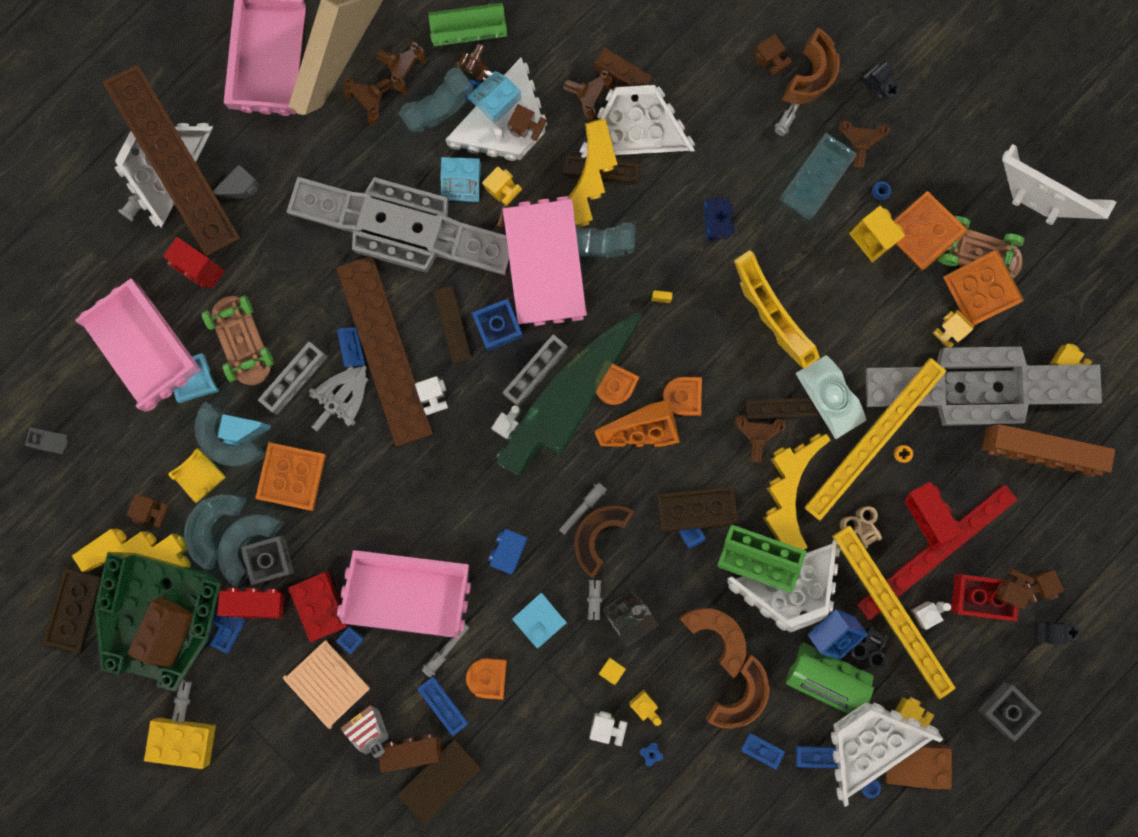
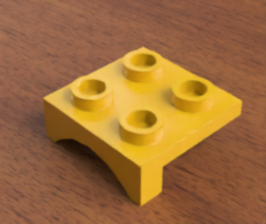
[168,448,226,503]

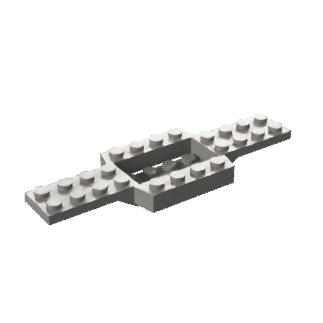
[287,177,509,275]
[866,347,1102,426]

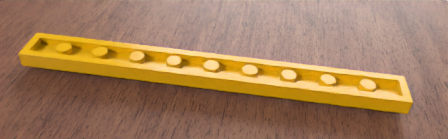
[804,358,946,520]
[832,526,956,699]

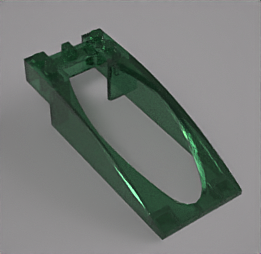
[496,312,642,478]

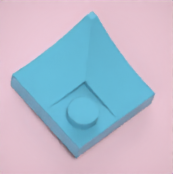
[174,353,219,403]
[512,593,567,649]

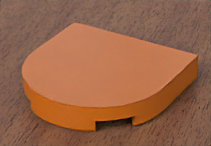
[595,360,639,405]
[663,377,702,416]
[466,658,507,700]

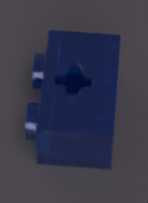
[705,198,734,240]

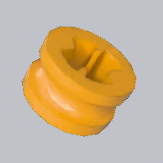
[894,445,913,463]

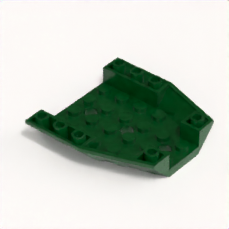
[95,552,221,691]

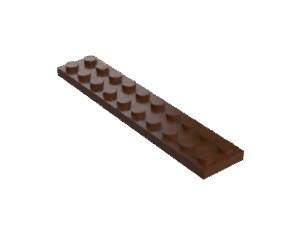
[102,65,240,256]
[337,256,433,447]

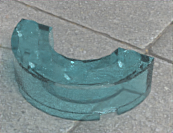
[398,66,473,132]
[575,223,636,257]
[195,402,266,467]
[184,495,247,569]
[218,515,284,587]

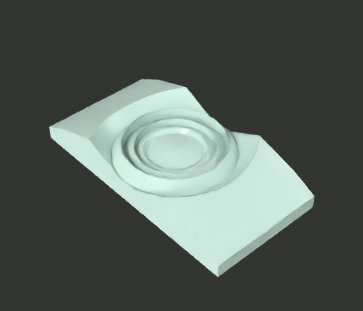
[795,355,866,439]

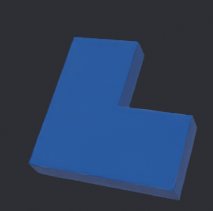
[210,603,247,654]

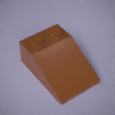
[886,744,952,789]

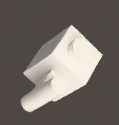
[415,376,448,415]
[491,405,520,440]
[910,602,951,630]
[589,711,627,746]

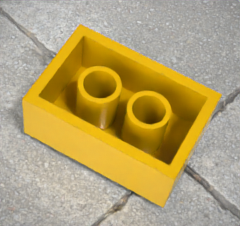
[849,205,905,263]
[144,717,216,769]

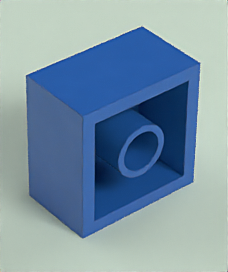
[472,299,523,351]
[488,529,528,575]
[808,609,868,660]

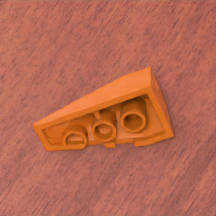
[595,400,679,447]

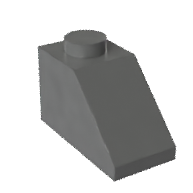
[213,165,260,199]
[25,427,67,454]

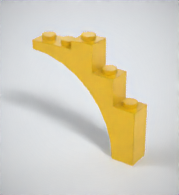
[568,118,617,227]
[734,250,820,369]
[763,433,831,550]
[72,529,191,572]

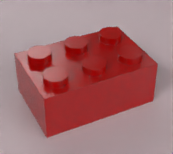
[163,237,225,289]
[904,482,962,551]
[288,572,350,642]
[951,574,1018,621]
[217,588,285,619]

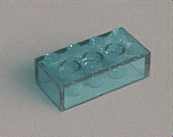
[779,133,857,220]

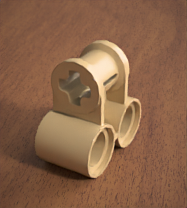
[840,507,882,549]

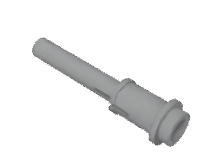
[775,103,800,136]
[559,482,607,535]
[422,624,469,677]

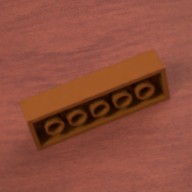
[982,424,1115,477]

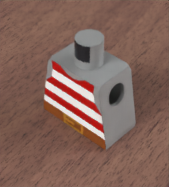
[340,705,388,758]

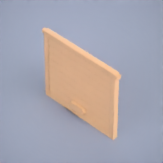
[283,640,370,729]

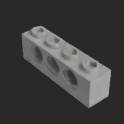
[503,335,568,407]
[258,342,328,415]

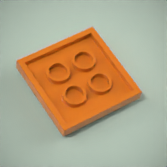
[894,191,968,271]
[944,250,1024,325]
[255,442,326,511]

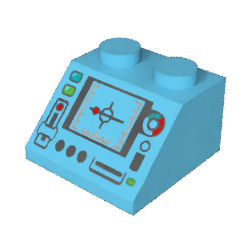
[468,71,522,124]
[441,157,481,202]
[218,415,271,446]

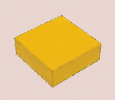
[651,290,672,303]
[599,657,626,685]

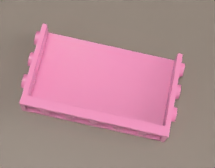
[224,0,306,116]
[503,196,587,326]
[75,278,201,412]
[337,550,471,638]

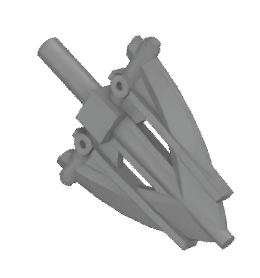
[309,365,369,431]

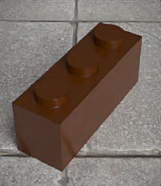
[594,47,652,98]
[379,734,443,773]

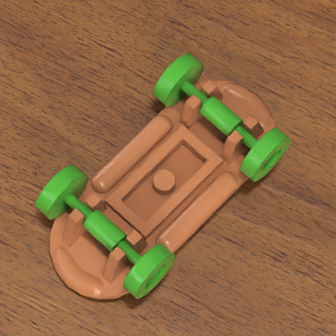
[938,216,1025,279]
[202,295,274,385]

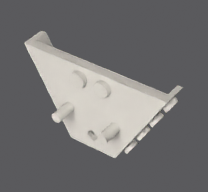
[446,58,547,161]
[579,85,695,157]
[114,123,213,229]
[1002,144,1117,225]
[728,540,840,632]
[831,702,943,807]

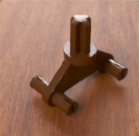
[376,42,427,95]
[450,44,492,81]
[564,70,614,122]
[343,77,393,126]
[838,121,890,168]
[735,415,786,462]

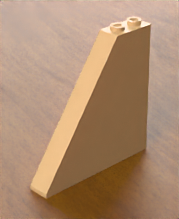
[289,0,383,115]

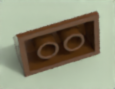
[127,597,193,667]

